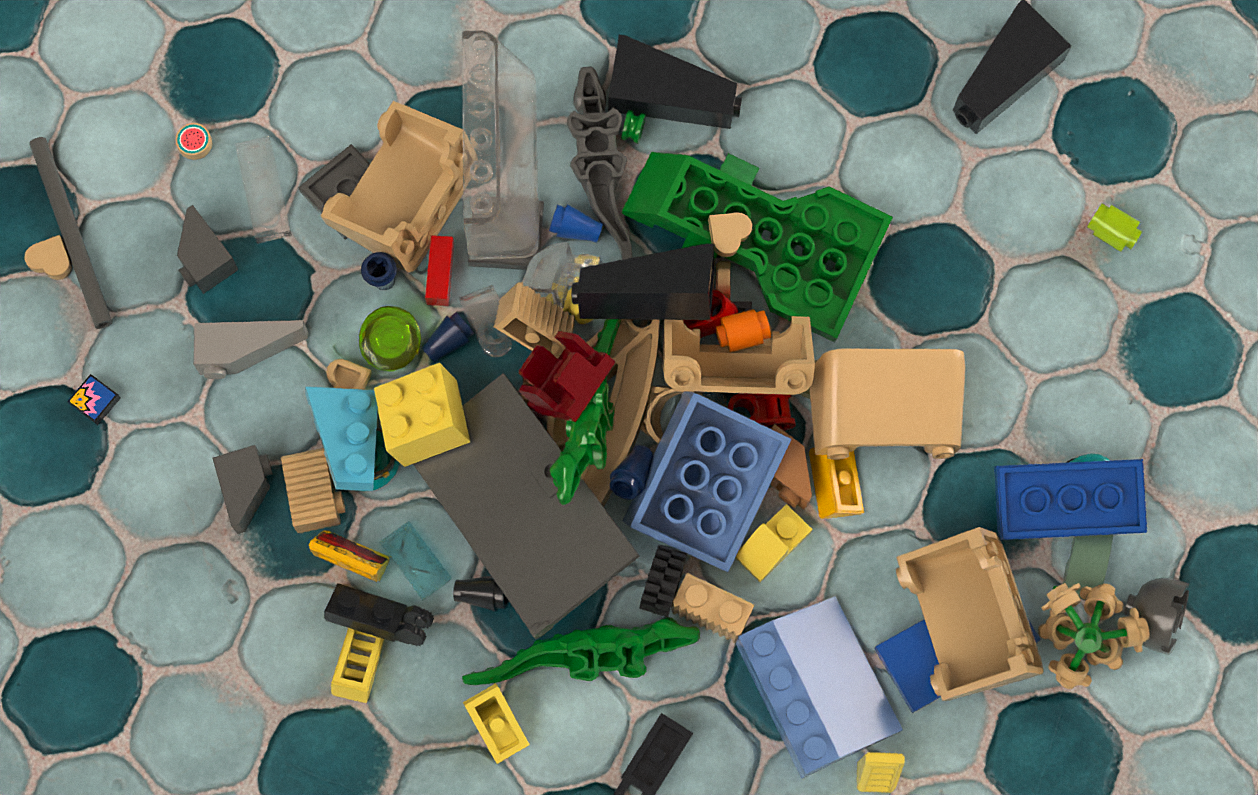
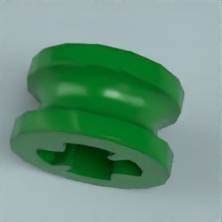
[621,110,646,144]

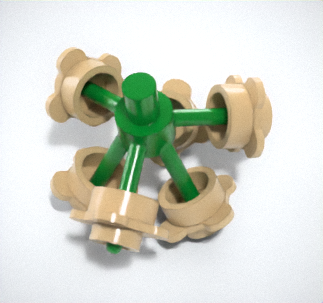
[1038,583,1149,689]

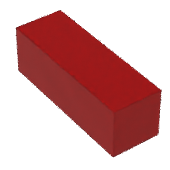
[425,235,454,306]

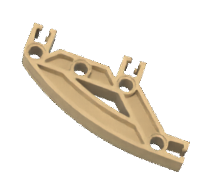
[521,319,660,507]

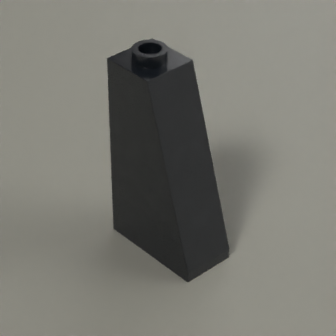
[953,0,1071,134]
[608,35,742,129]
[571,244,715,320]

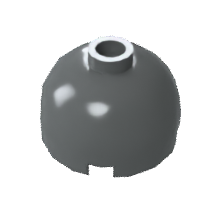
[1124,577,1189,655]

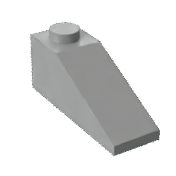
[193,320,308,379]

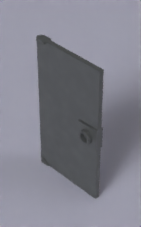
[413,373,640,639]

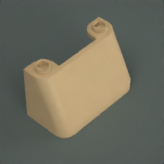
[321,101,478,272]
[663,316,815,395]
[810,349,965,460]
[896,527,1043,701]

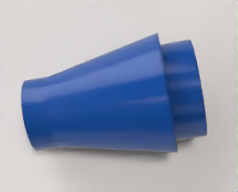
[549,204,603,243]

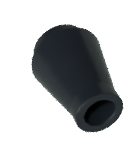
[453,576,509,612]

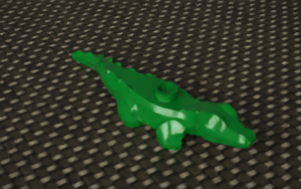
[550,319,621,505]
[462,617,700,685]

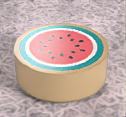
[175,123,212,160]

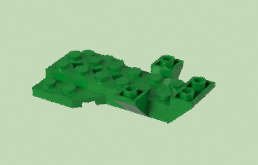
[621,152,893,342]

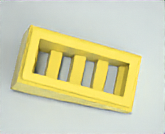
[331,628,385,703]
[857,752,905,793]

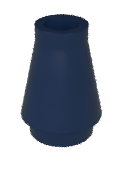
[361,252,397,291]
[421,312,475,363]
[609,445,653,500]

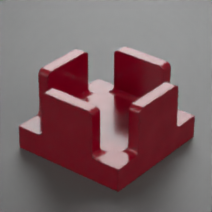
[518,331,615,422]

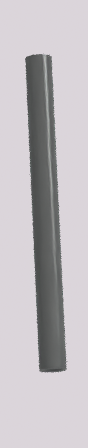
[29,137,112,329]

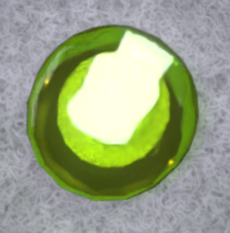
[359,306,421,371]

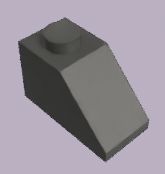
[177,205,238,294]
[212,445,273,534]

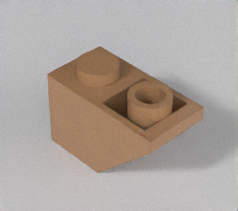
[770,425,812,510]

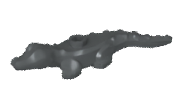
[567,66,632,260]

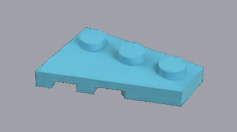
[305,387,378,491]

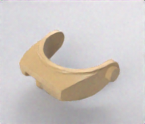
[640,386,703,444]

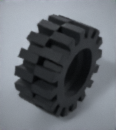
[639,545,687,617]

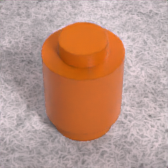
[715,309,771,353]

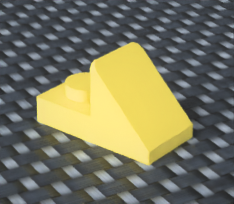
[735,504,813,582]
[463,683,530,764]

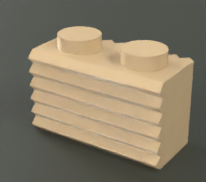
[493,282,575,358]
[281,448,345,533]
[671,573,754,643]

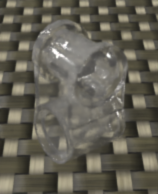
[459,284,512,357]

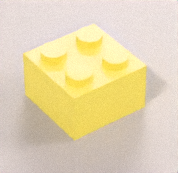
[374,362,470,467]

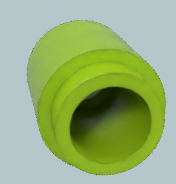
[1087,203,1142,252]

